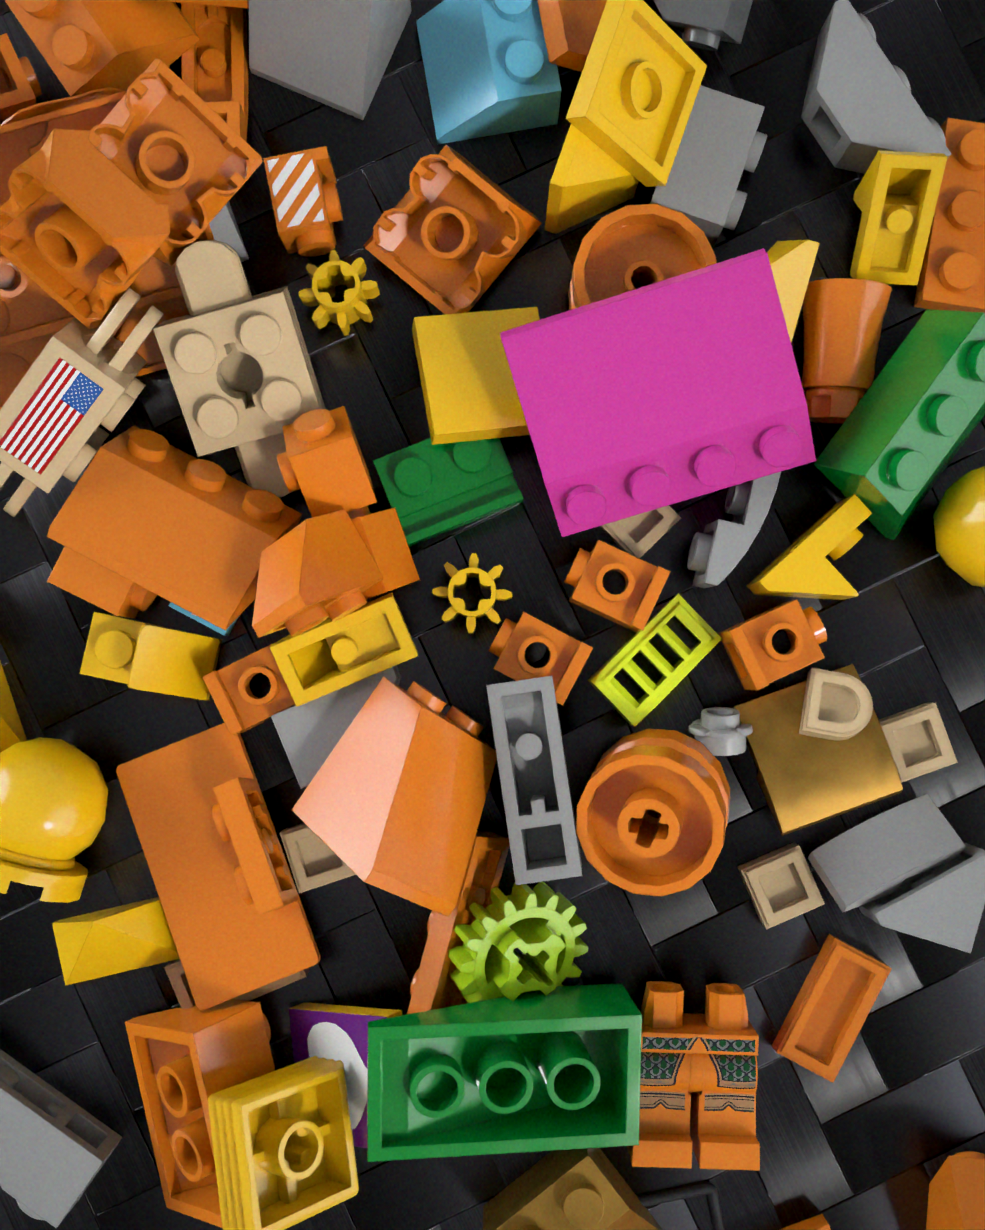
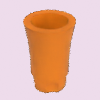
[802,278,892,425]

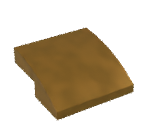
[734,664,903,836]

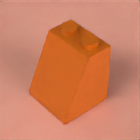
[292,676,497,917]

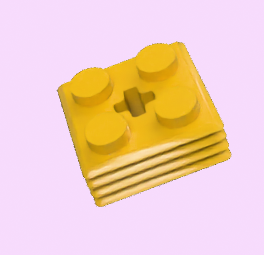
[208,1056,359,1230]

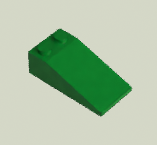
[367,984,642,1162]

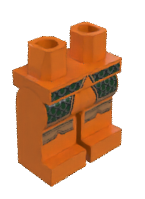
[627,981,760,1171]

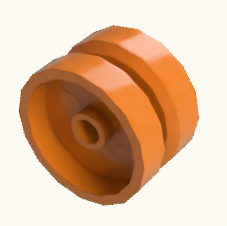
[568,204,716,310]
[576,728,730,897]

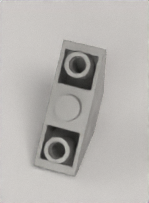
[801,0,951,174]

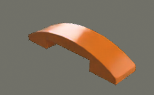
[181,3,249,141]

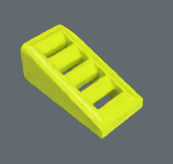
[587,593,722,727]

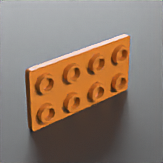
[116,723,321,1010]

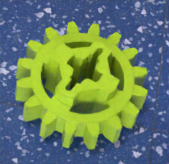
[448,882,588,1003]

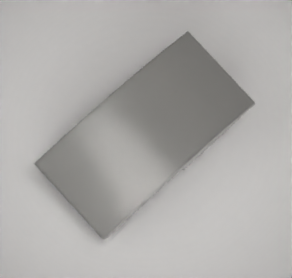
[687,472,781,588]
[808,794,966,912]

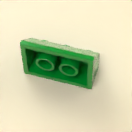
[814,309,985,540]

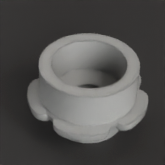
[689,707,753,756]

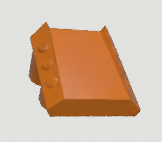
[89,58,263,267]
[0,128,170,329]
[363,145,542,314]

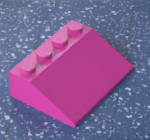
[500,248,816,537]

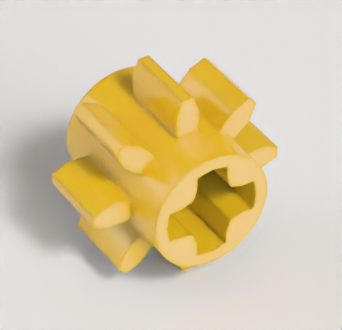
[299,250,380,336]
[432,553,512,634]

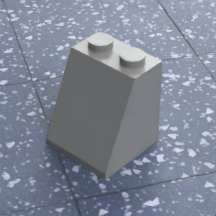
[248,0,412,120]

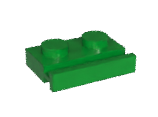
[373,438,524,547]

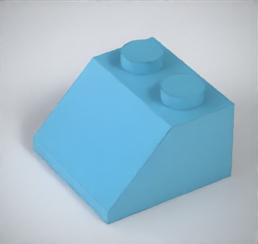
[416,0,561,145]

